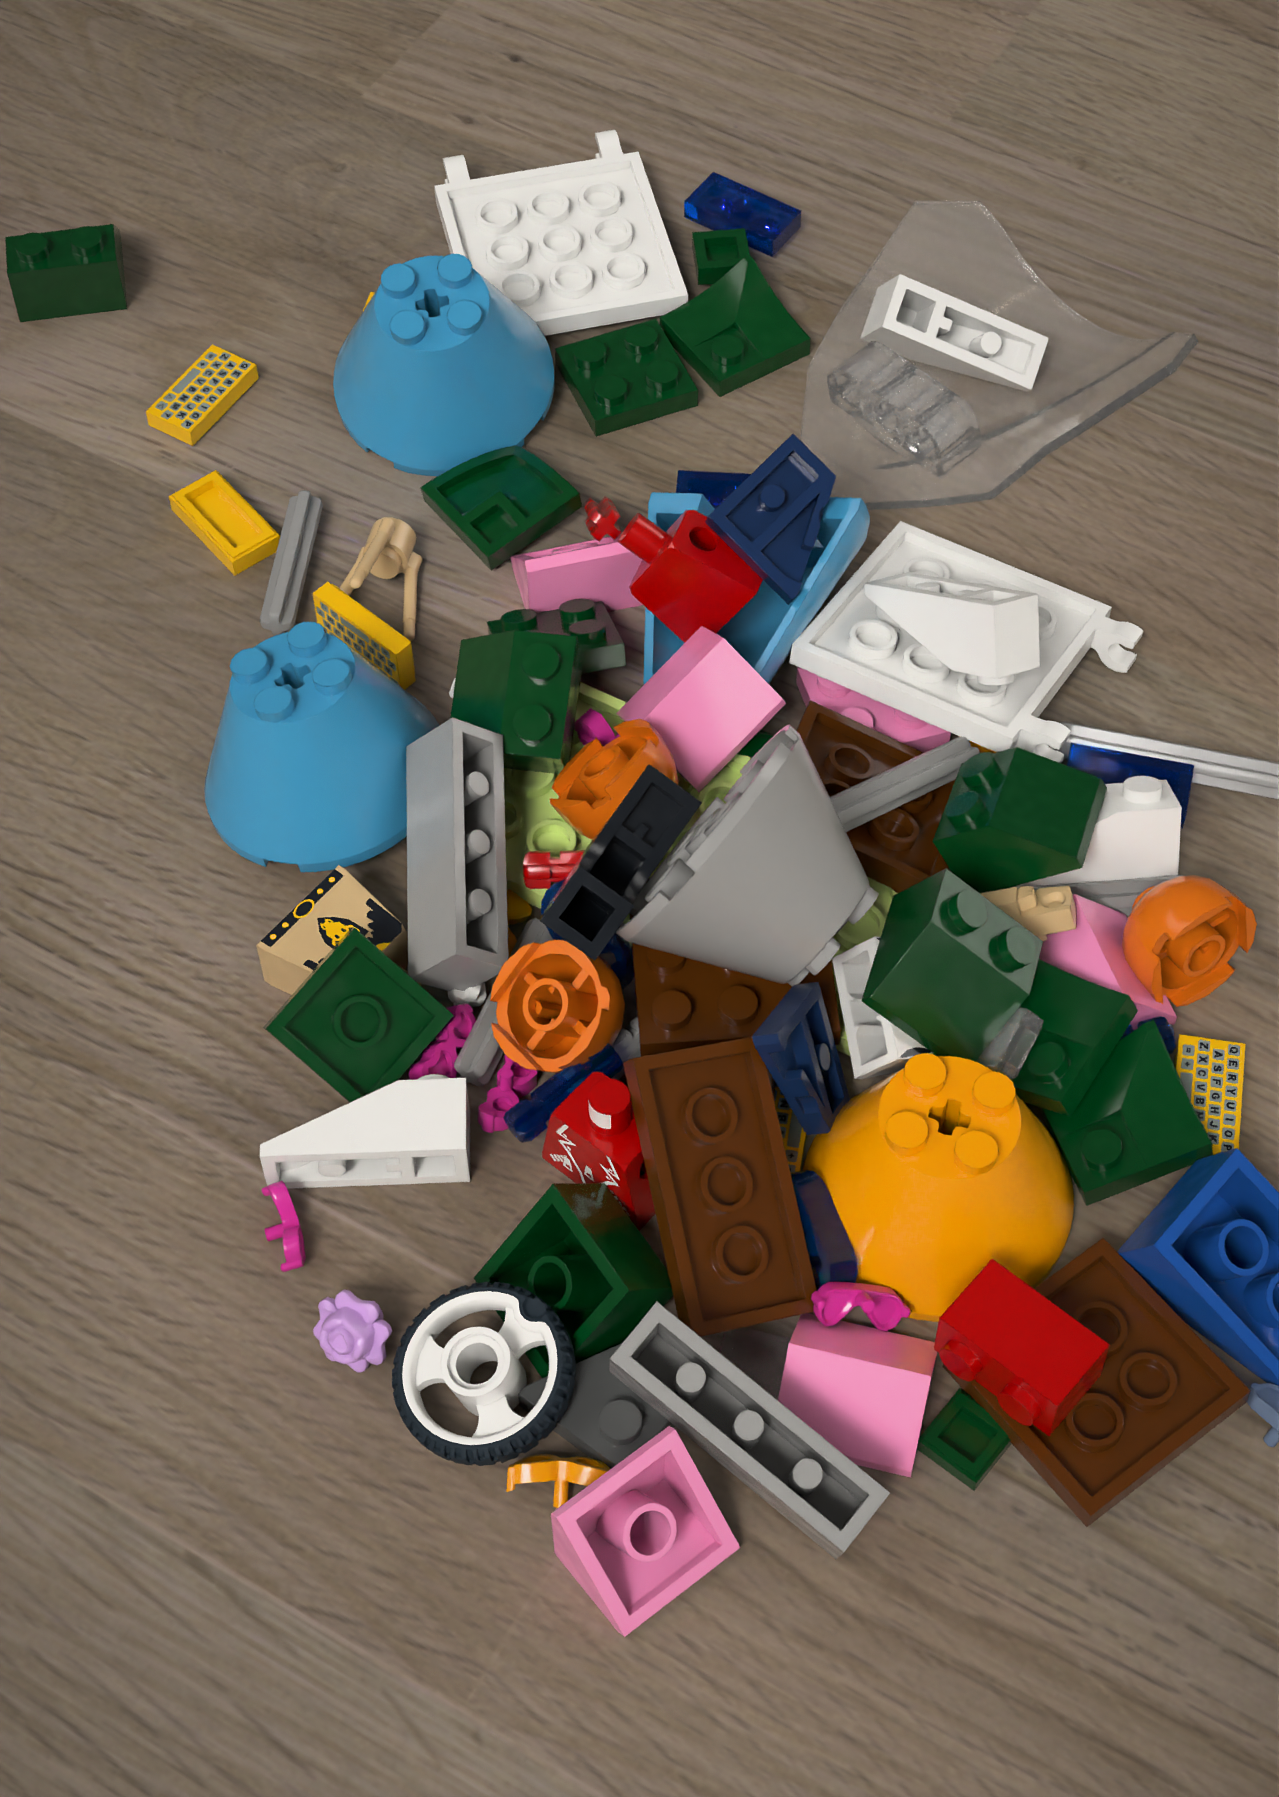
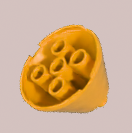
[801,1053,1074,1322]

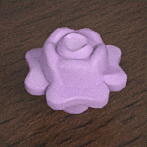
[313,1289,392,1372]

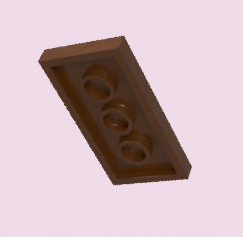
[623,1037,817,1337]

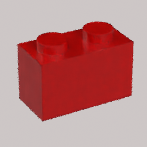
[934,1259,1110,1436]

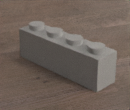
[406,717,509,991]
[609,1302,890,1559]

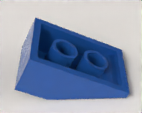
[1117,1148,1279,1386]

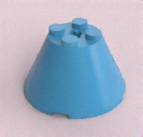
[333,254,555,476]
[204,622,439,872]

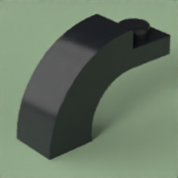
[539,764,702,961]

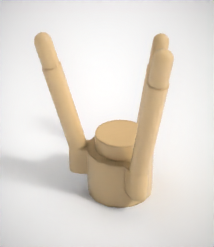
[339,517,423,641]

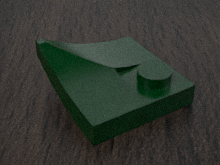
[660,255,811,397]
[420,445,582,571]
[975,959,1138,1117]
[1037,1020,1213,1206]

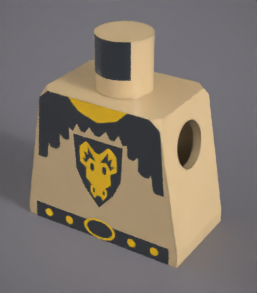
[256,865,421,995]

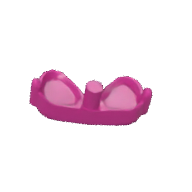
[261,1181,306,1272]
[811,1282,910,1332]

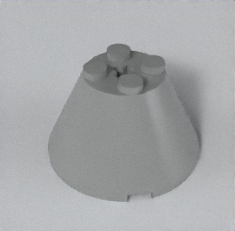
[615,725,879,986]

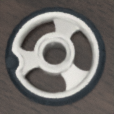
[392,1282,576,1466]

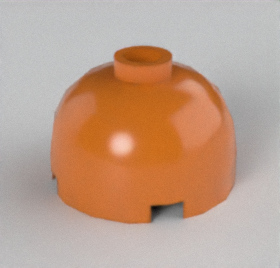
[550,719,679,840]
[1122,875,1257,1007]
[490,939,625,1074]

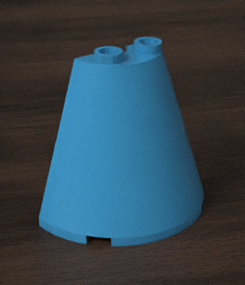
[643,492,870,684]

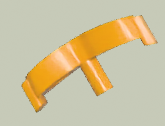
[506,1454,610,1508]

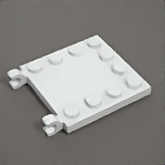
[434,130,688,336]
[789,521,1143,763]

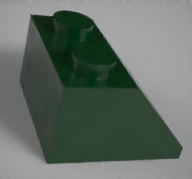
[5,224,127,322]
[450,630,584,774]
[932,747,1107,893]
[862,868,1043,1061]
[474,1183,673,1378]

